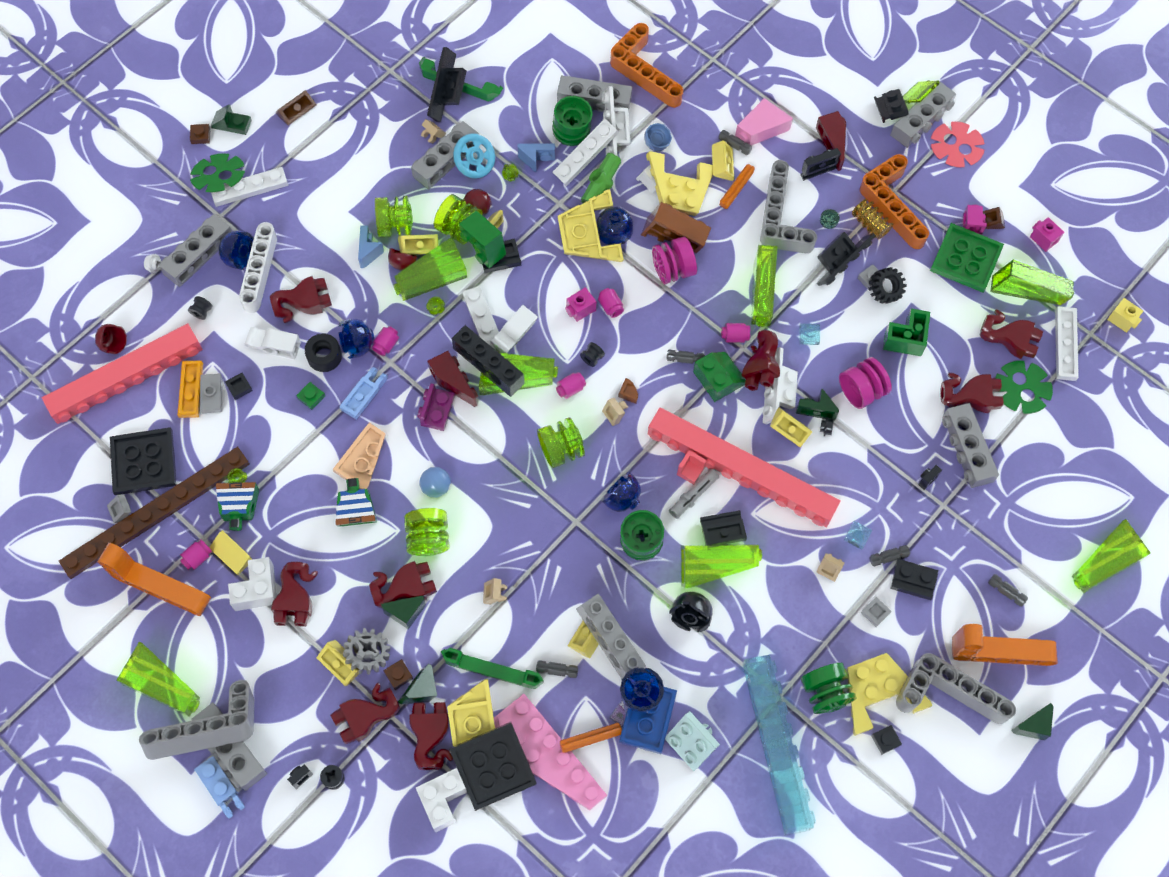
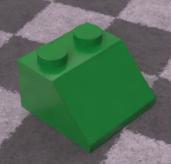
[693,352,746,402]

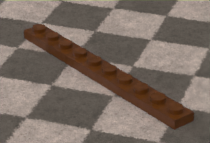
[58,446,250,579]

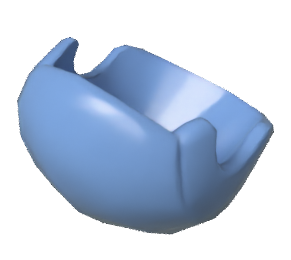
[644,123,672,151]
[419,467,451,498]

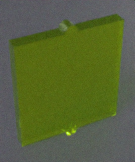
[903,80,940,104]

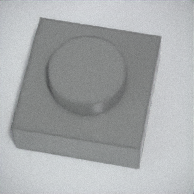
[857,265,885,291]
[107,495,131,523]
[861,597,892,627]

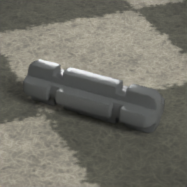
[718,130,752,155]
[666,349,705,364]
[869,545,910,567]
[988,574,1028,607]
[536,660,578,678]

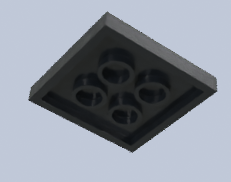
[110,427,177,495]
[450,722,537,811]

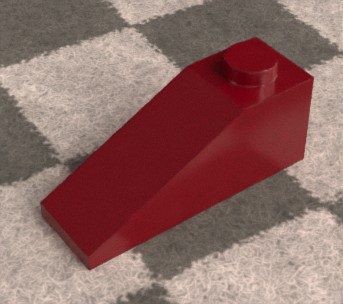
[816,111,846,171]

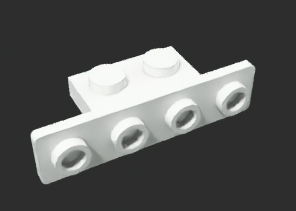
[602,86,631,156]
[763,347,798,425]

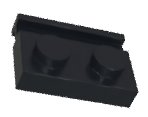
[874,89,909,123]
[800,148,841,181]
[482,238,522,274]
[700,510,747,548]
[890,559,939,600]

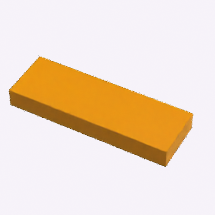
[177,361,203,418]

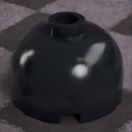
[669,592,713,632]

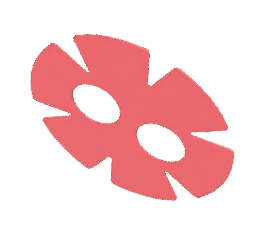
[931,121,985,167]

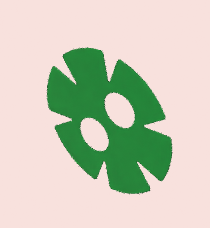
[190,153,245,192]
[995,361,1053,414]

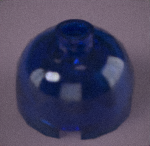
[596,207,633,245]
[219,231,254,270]
[338,319,374,359]
[601,471,641,512]
[620,667,664,713]

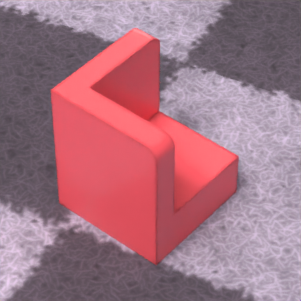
[677,450,706,485]

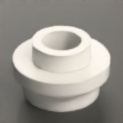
[144,254,162,273]

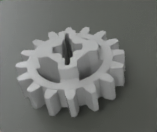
[343,628,390,675]

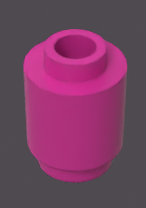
[598,288,624,318]
[721,323,750,343]
[371,326,399,356]
[556,372,586,399]
[180,540,212,570]

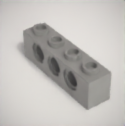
[557,75,632,113]
[890,81,956,148]
[411,121,479,190]
[159,214,234,287]
[942,403,999,488]
[576,593,646,680]
[191,702,267,791]

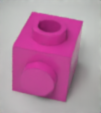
[1030,217,1065,252]
[565,287,597,322]

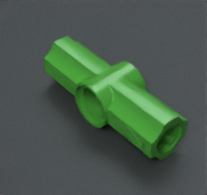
[581,153,621,203]

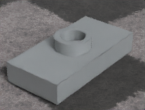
[200,373,222,414]

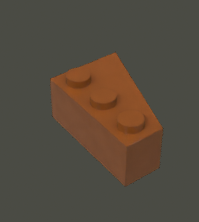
[641,202,711,253]

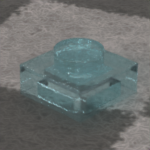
[799,323,820,345]
[844,521,873,550]

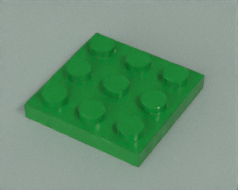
[930,223,1004,293]

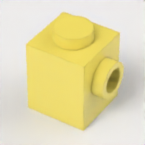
[1107,298,1144,333]

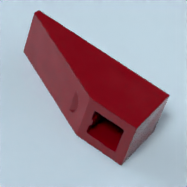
[427,351,478,407]

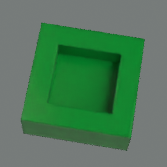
[296,382,325,410]

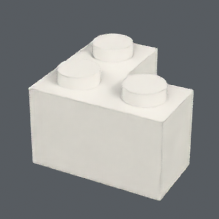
[228,557,277,611]
[416,768,467,832]

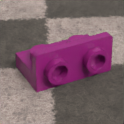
[417,383,455,431]

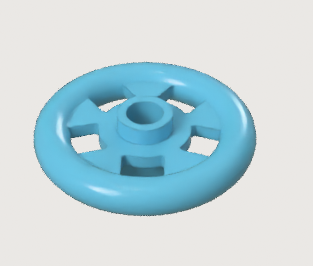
[453,133,495,179]

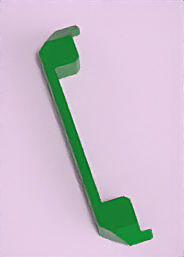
[419,57,503,102]
[440,648,544,689]

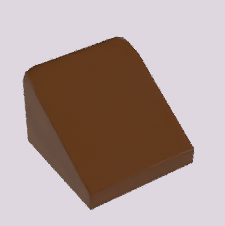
[983,207,1005,229]

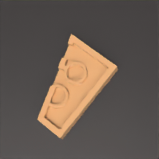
[333,422,386,489]

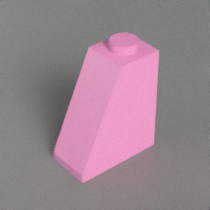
[735,98,793,145]

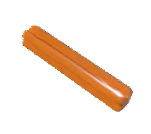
[719,164,755,209]
[560,722,622,753]

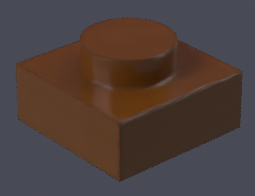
[190,124,210,144]
[383,659,413,690]

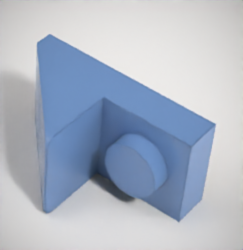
[518,143,555,172]
[358,225,384,268]

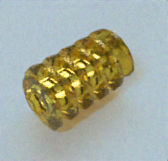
[852,199,894,239]

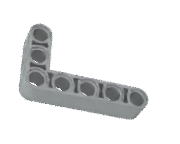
[760,160,817,253]
[896,653,1016,724]
[139,680,254,760]

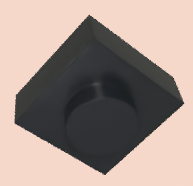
[225,372,253,400]
[918,465,942,490]
[871,725,902,755]
[287,764,313,790]

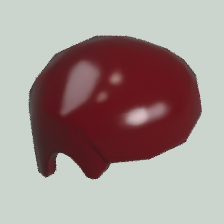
[463,189,492,215]
[388,248,417,271]
[95,324,127,354]

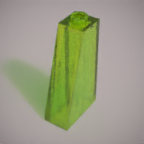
[393,238,467,301]
[751,245,777,327]
[990,259,1074,305]
[478,353,558,395]
[1071,519,1151,594]
[681,544,762,588]
[117,642,200,717]

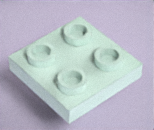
[665,711,720,771]

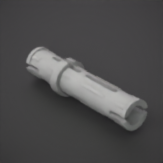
[669,469,719,519]

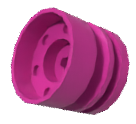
[652,236,697,285]
[839,357,892,409]

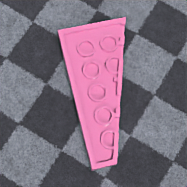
[494,694,607,811]

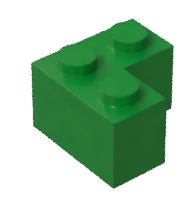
[459,210,506,268]
[883,308,931,357]

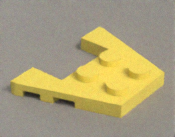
[646,151,713,216]
[557,189,624,262]
[846,653,933,736]

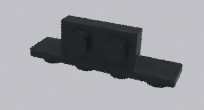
[427,47,467,122]
[817,232,876,286]

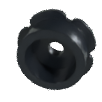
[820,417,834,437]

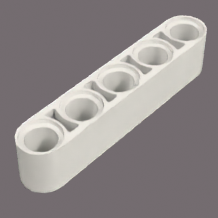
[239,222,277,313]

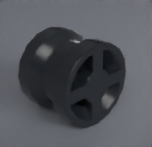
[188,296,213,320]
[580,342,605,367]
[320,765,345,790]

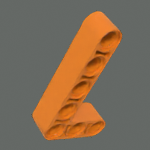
[610,23,683,108]
[859,154,929,249]
[97,543,211,616]
[952,624,1058,666]

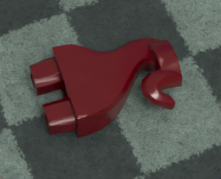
[270,276,332,323]
[979,309,1043,359]
[742,330,780,391]
[940,372,1004,413]
[369,561,437,608]
[271,562,318,627]
[330,683,400,744]
[409,702,453,770]

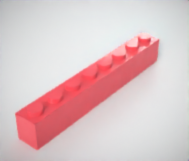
[41,323,203,424]

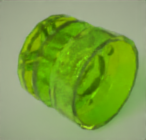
[433,194,483,245]
[375,195,413,238]
[537,417,585,469]
[404,508,450,556]

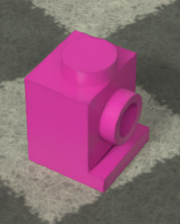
[963,204,987,235]

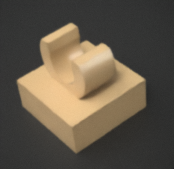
[421,119,446,144]
[602,398,628,426]
[816,554,844,582]
[483,578,507,605]

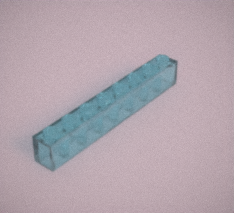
[742,654,816,836]

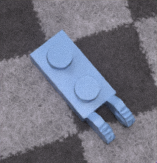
[339,367,388,420]
[194,756,245,819]

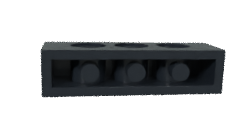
[451,325,524,397]

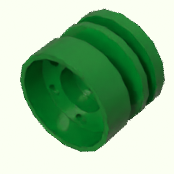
[552,96,593,146]
[620,510,664,561]
[801,662,857,714]

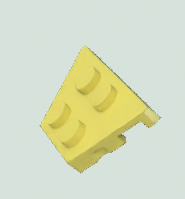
[447,679,495,746]

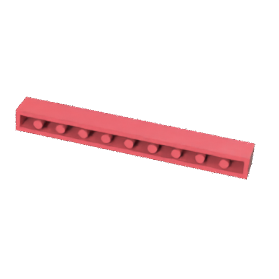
[647,407,841,528]

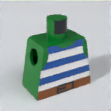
[335,478,377,527]
[216,482,259,531]

